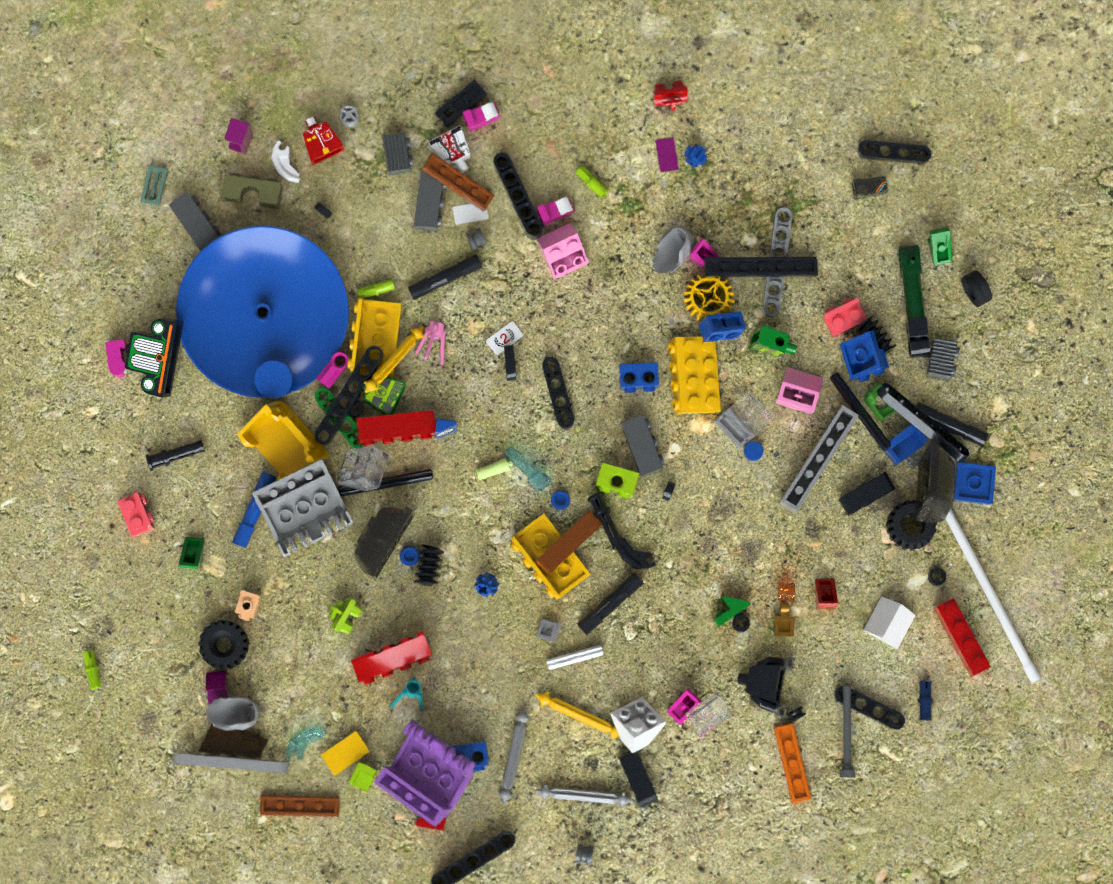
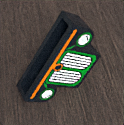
[125,318,184,398]

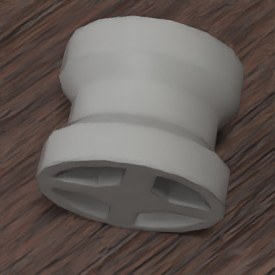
[340,105,359,127]

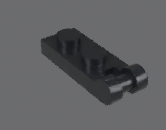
[435,80,487,128]

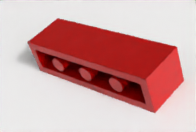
[356,410,436,446]
[934,598,991,678]

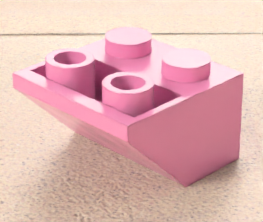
[536,223,589,279]
[776,367,823,414]

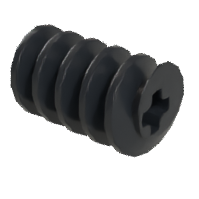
[856,315,897,355]
[413,545,444,586]

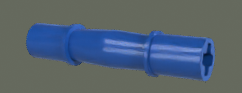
[232,471,276,548]

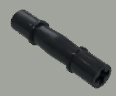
[408,254,482,300]
[916,402,989,447]
[577,572,644,635]

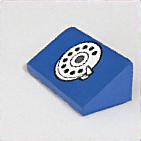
[435,419,458,439]

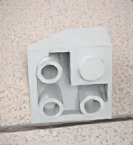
[611,697,666,753]

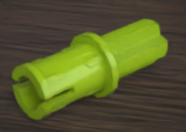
[575,165,609,199]
[356,278,395,299]
[82,650,101,690]

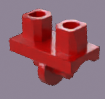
[653,80,688,111]

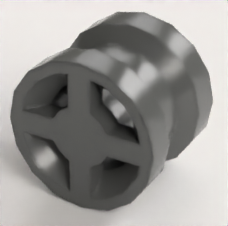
[465,228,487,251]
[575,844,594,866]

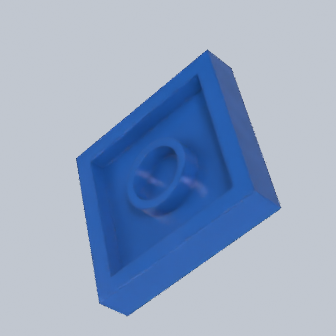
[953,462,996,505]

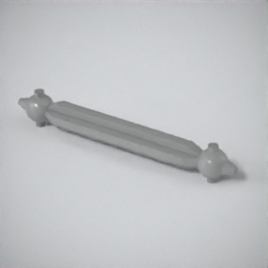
[498,708,530,804]
[535,784,633,807]

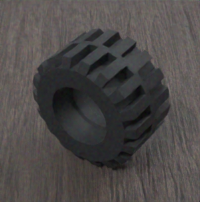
[886,500,937,551]

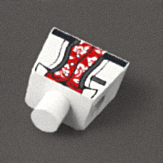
[428,126,471,173]

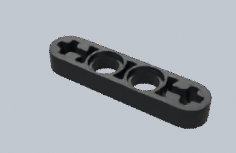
[857,140,932,164]
[542,357,574,430]
[834,686,905,730]

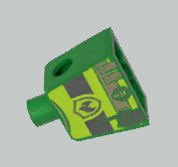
[749,325,797,357]
[357,378,406,415]

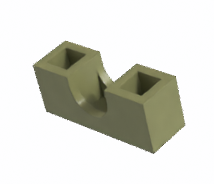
[221,173,282,209]

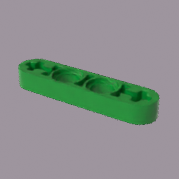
[315,388,366,450]

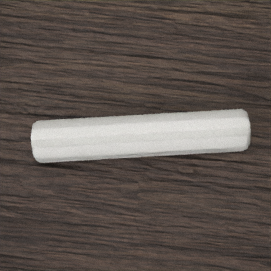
[547,645,603,670]

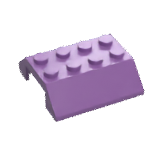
[374,720,474,826]

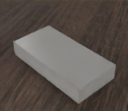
[714,408,754,449]

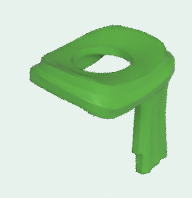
[864,384,895,420]

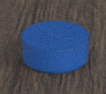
[744,442,763,462]
[551,490,570,510]
[400,546,420,566]

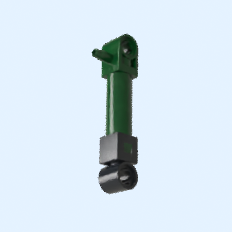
[898,245,930,358]

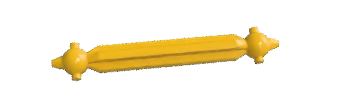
[364,326,424,393]
[536,691,619,739]

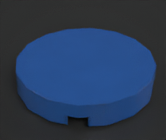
[254,361,293,398]

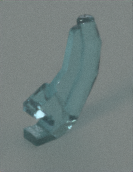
[286,728,326,762]

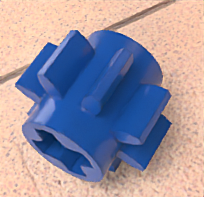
[684,144,708,168]
[474,572,500,597]

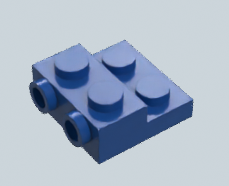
[840,331,889,382]

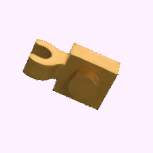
[774,603,794,637]

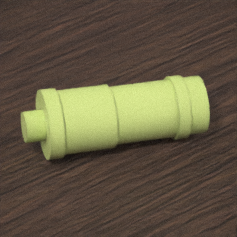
[476,458,513,480]

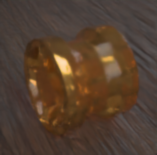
[778,582,795,602]

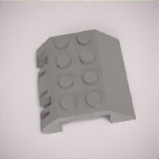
[252,459,354,557]

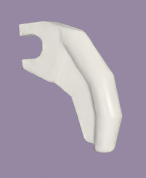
[271,140,300,183]

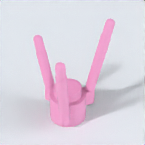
[415,321,446,365]

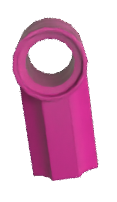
[316,352,348,389]

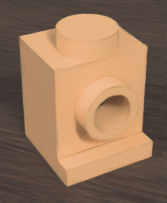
[234,590,262,621]

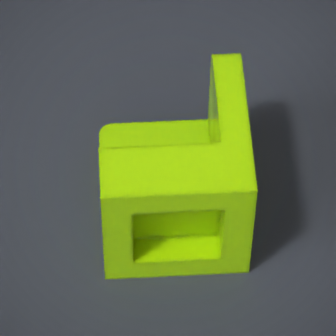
[349,762,377,791]

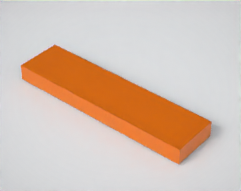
[773,723,811,804]

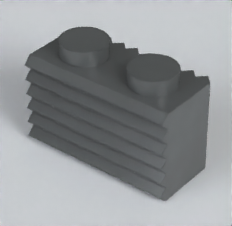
[382,132,414,176]
[926,337,960,381]

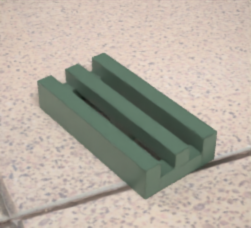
[140,166,168,207]

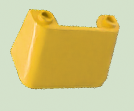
[237,400,329,480]

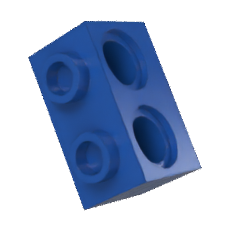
[699,311,746,343]
[619,362,659,393]
[450,742,489,771]

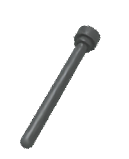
[840,683,856,778]

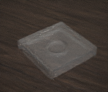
[722,391,775,443]
[685,691,731,737]

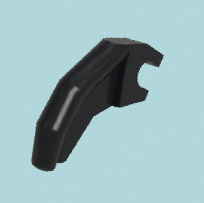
[617,537,656,570]

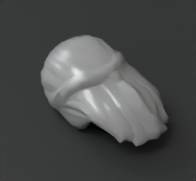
[652,226,695,274]
[206,696,259,730]

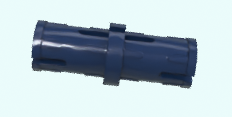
[918,681,933,721]

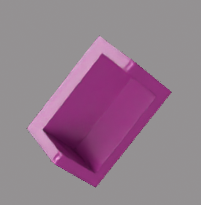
[224,118,253,154]

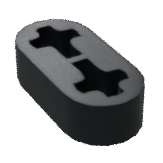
[504,345,516,381]

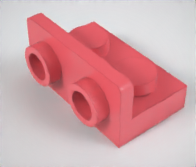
[823,298,867,338]
[117,491,155,537]

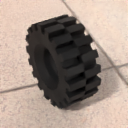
[198,620,249,670]

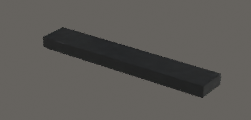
[704,257,818,278]

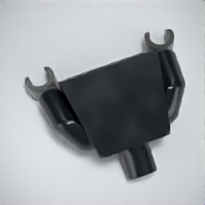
[738,657,795,717]

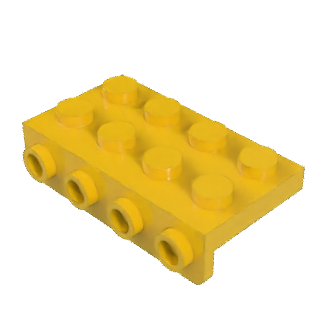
[347,298,402,379]
[668,337,721,415]
[510,514,591,600]

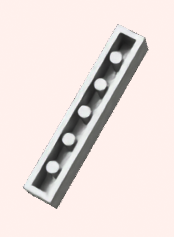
[779,405,858,514]

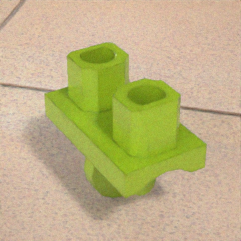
[328,598,363,634]

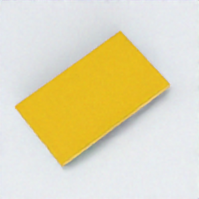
[321,731,370,776]

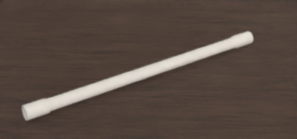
[931,489,1041,683]

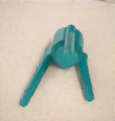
[389,677,424,711]

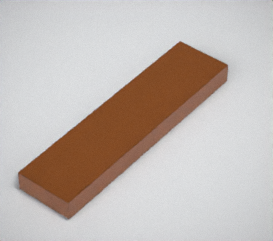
[421,153,494,212]
[535,511,602,575]
[260,795,339,817]

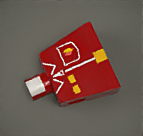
[302,117,345,166]

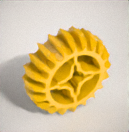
[683,273,735,321]

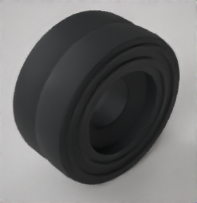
[961,270,992,307]

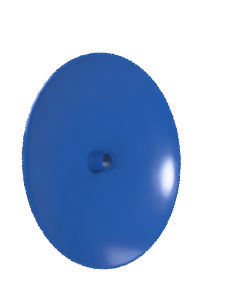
[176,226,349,398]

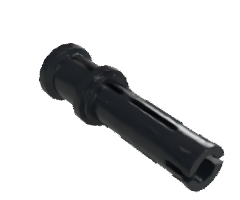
[145,440,205,471]
[587,492,624,550]

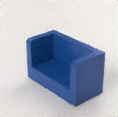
[884,424,928,466]

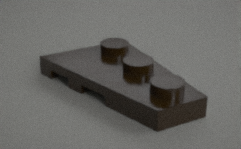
[198,723,268,758]

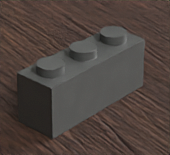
[414,170,447,232]
[169,192,221,251]
[621,415,665,478]

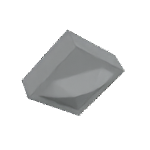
[536,618,561,643]

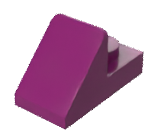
[205,671,228,704]

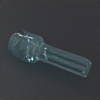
[505,447,552,493]

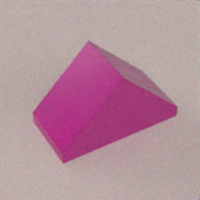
[689,238,720,270]
[667,688,702,725]

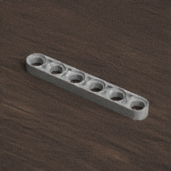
[762,207,792,318]
[173,753,288,773]

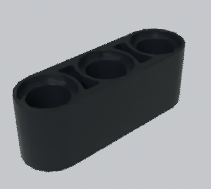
[838,472,896,516]
[618,751,658,808]

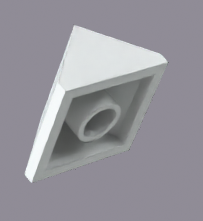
[863,596,915,649]

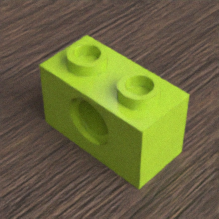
[596,463,639,499]

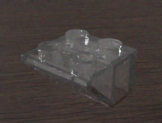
[337,444,389,491]

